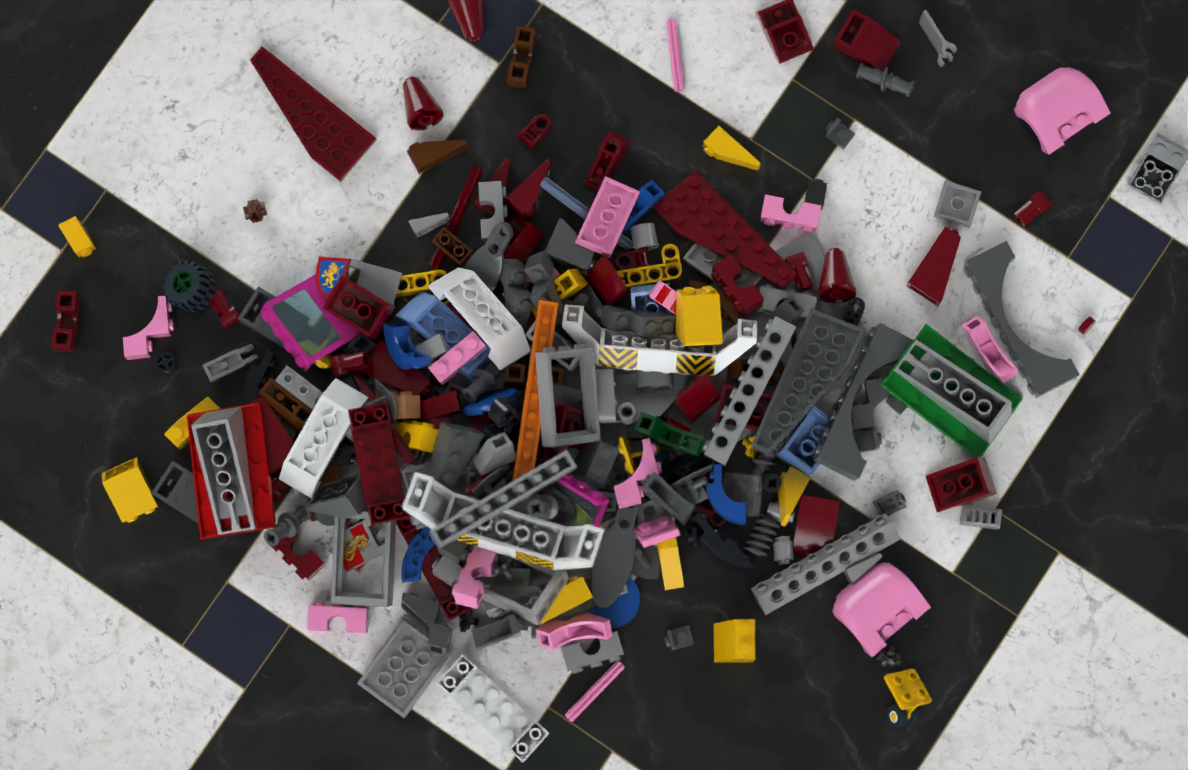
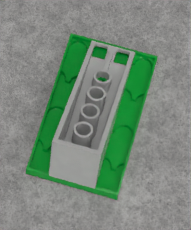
[881,324,1022,458]

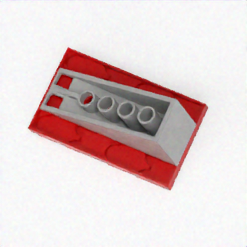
[187,402,276,539]

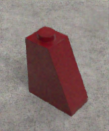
[413,391,462,422]

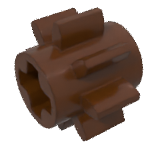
[243,199,267,223]

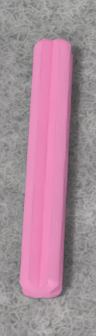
[666,19,684,92]
[565,661,625,722]

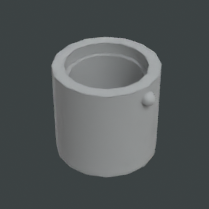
[630,223,659,250]

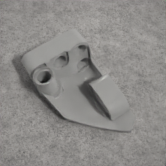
[596,368,689,424]

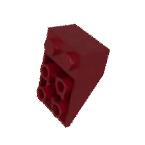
[834,9,901,71]
[675,373,720,425]

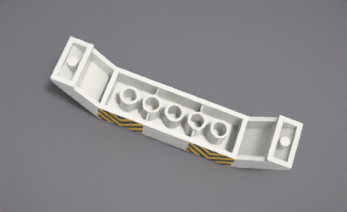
[562,304,757,376]
[402,472,604,570]

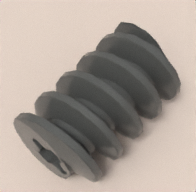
[743,514,780,557]

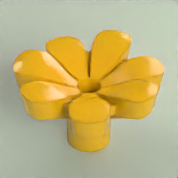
[742,435,760,458]

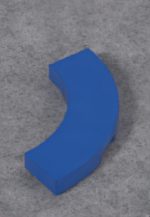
[401,526,435,583]

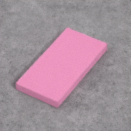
[575,176,640,258]

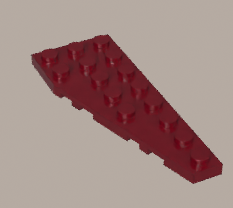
[250,46,377,183]
[653,171,798,289]

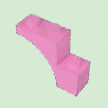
[123,296,174,360]
[961,316,1019,383]
[614,438,662,509]
[536,612,613,650]

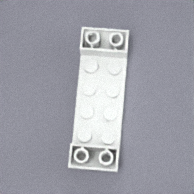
[428,267,530,371]
[279,378,369,499]
[436,654,549,762]

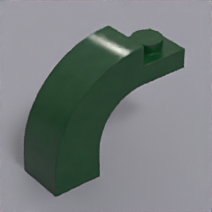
[634,412,706,457]

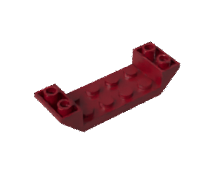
[348,402,410,525]
[396,518,483,621]

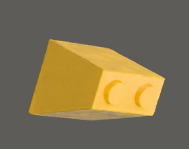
[675,286,723,346]
[102,457,158,523]
[714,619,755,663]

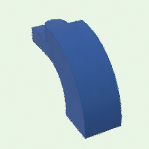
[622,180,665,232]
[384,321,431,370]
[706,464,746,525]

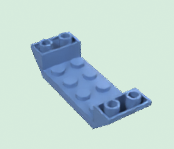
[394,291,504,387]

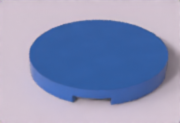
[461,387,518,416]
[584,577,640,629]

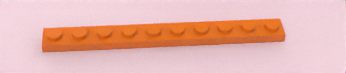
[512,300,558,482]

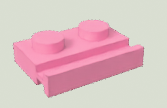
[633,515,680,548]

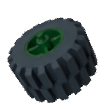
[163,260,216,312]

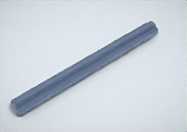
[540,177,633,251]

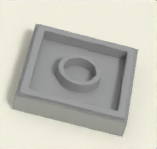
[933,180,981,228]

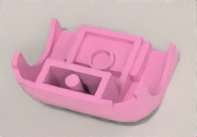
[1014,67,1110,154]
[832,562,931,657]

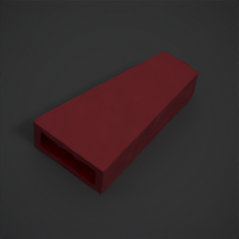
[906,227,961,307]
[357,340,434,401]
[249,396,294,476]

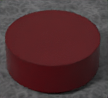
[1078,316,1096,335]

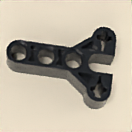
[481,397,523,444]

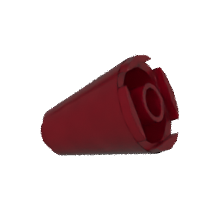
[447,0,484,42]
[402,77,444,131]
[818,248,856,303]

